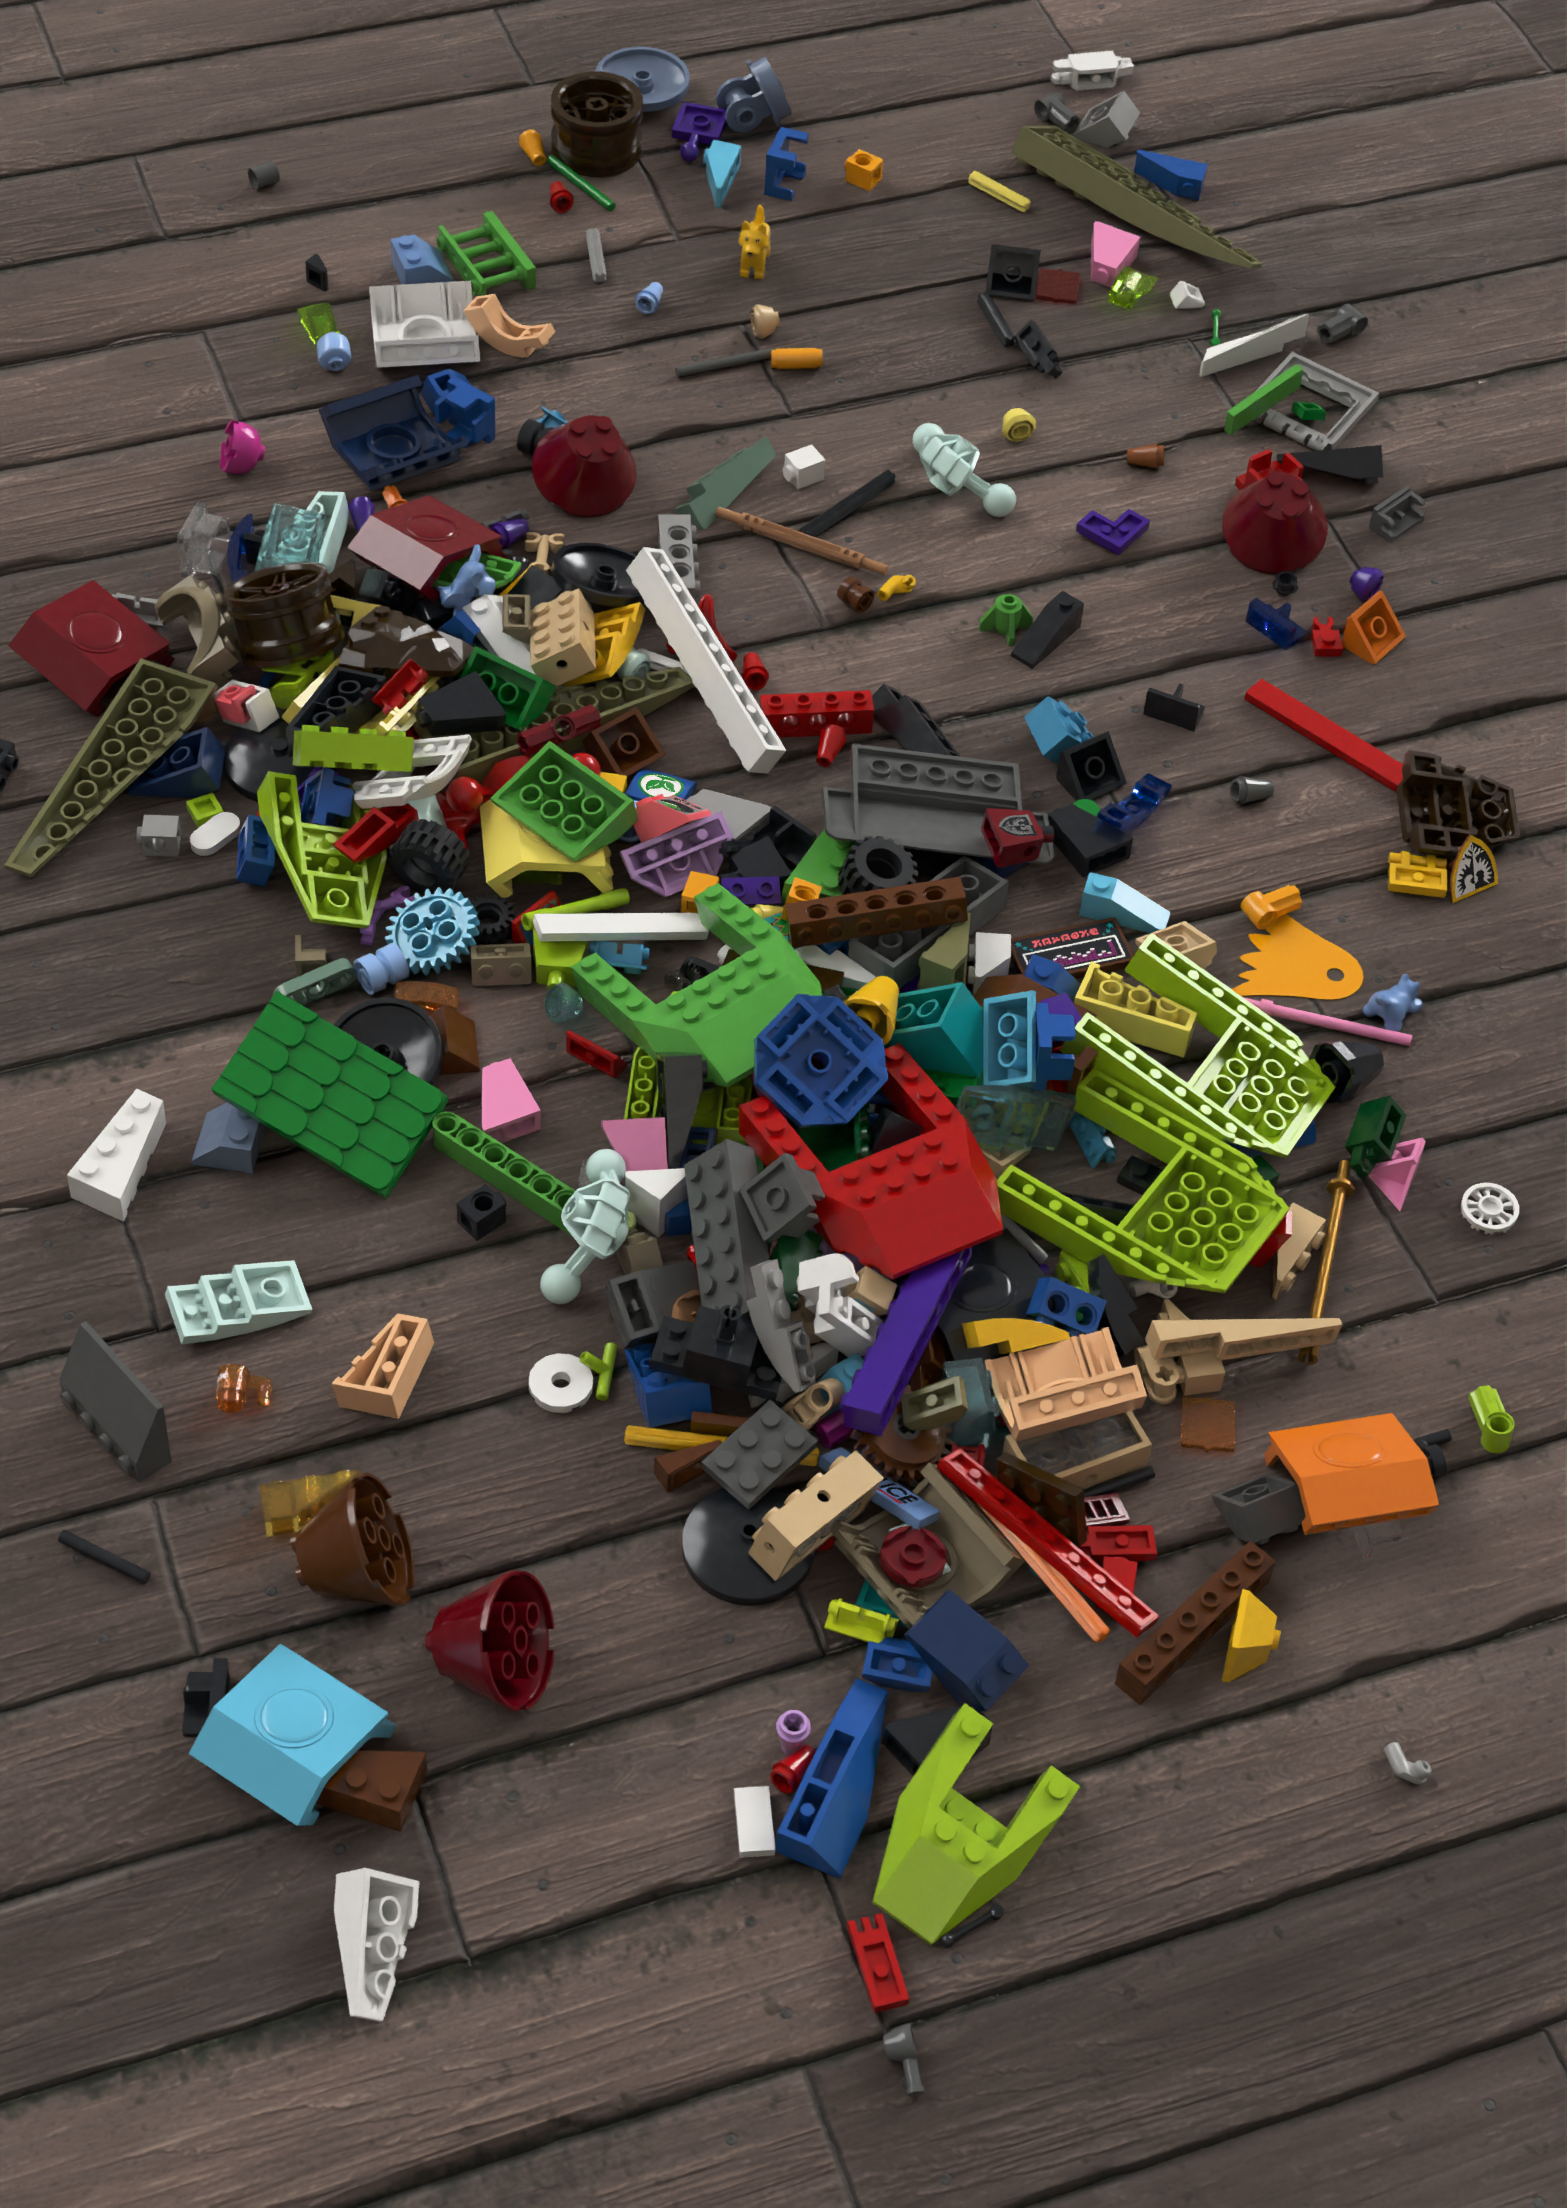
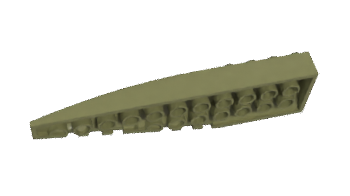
[1011,126,1263,269]

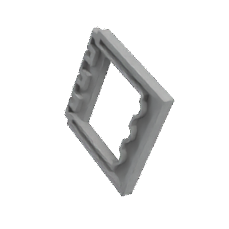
[1253,352,1379,451]

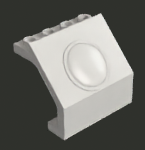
[369,281,480,368]

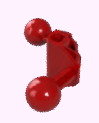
[446,753,601,814]

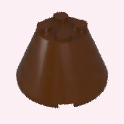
[290,1473,415,1606]

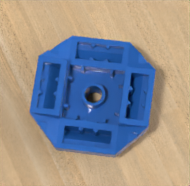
[754,994,888,1128]

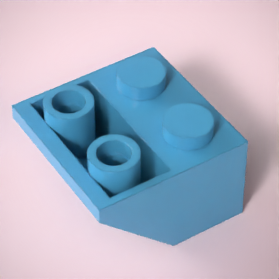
[1024,696,1094,765]

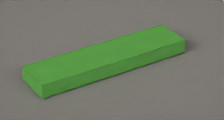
[1224,364,1303,435]

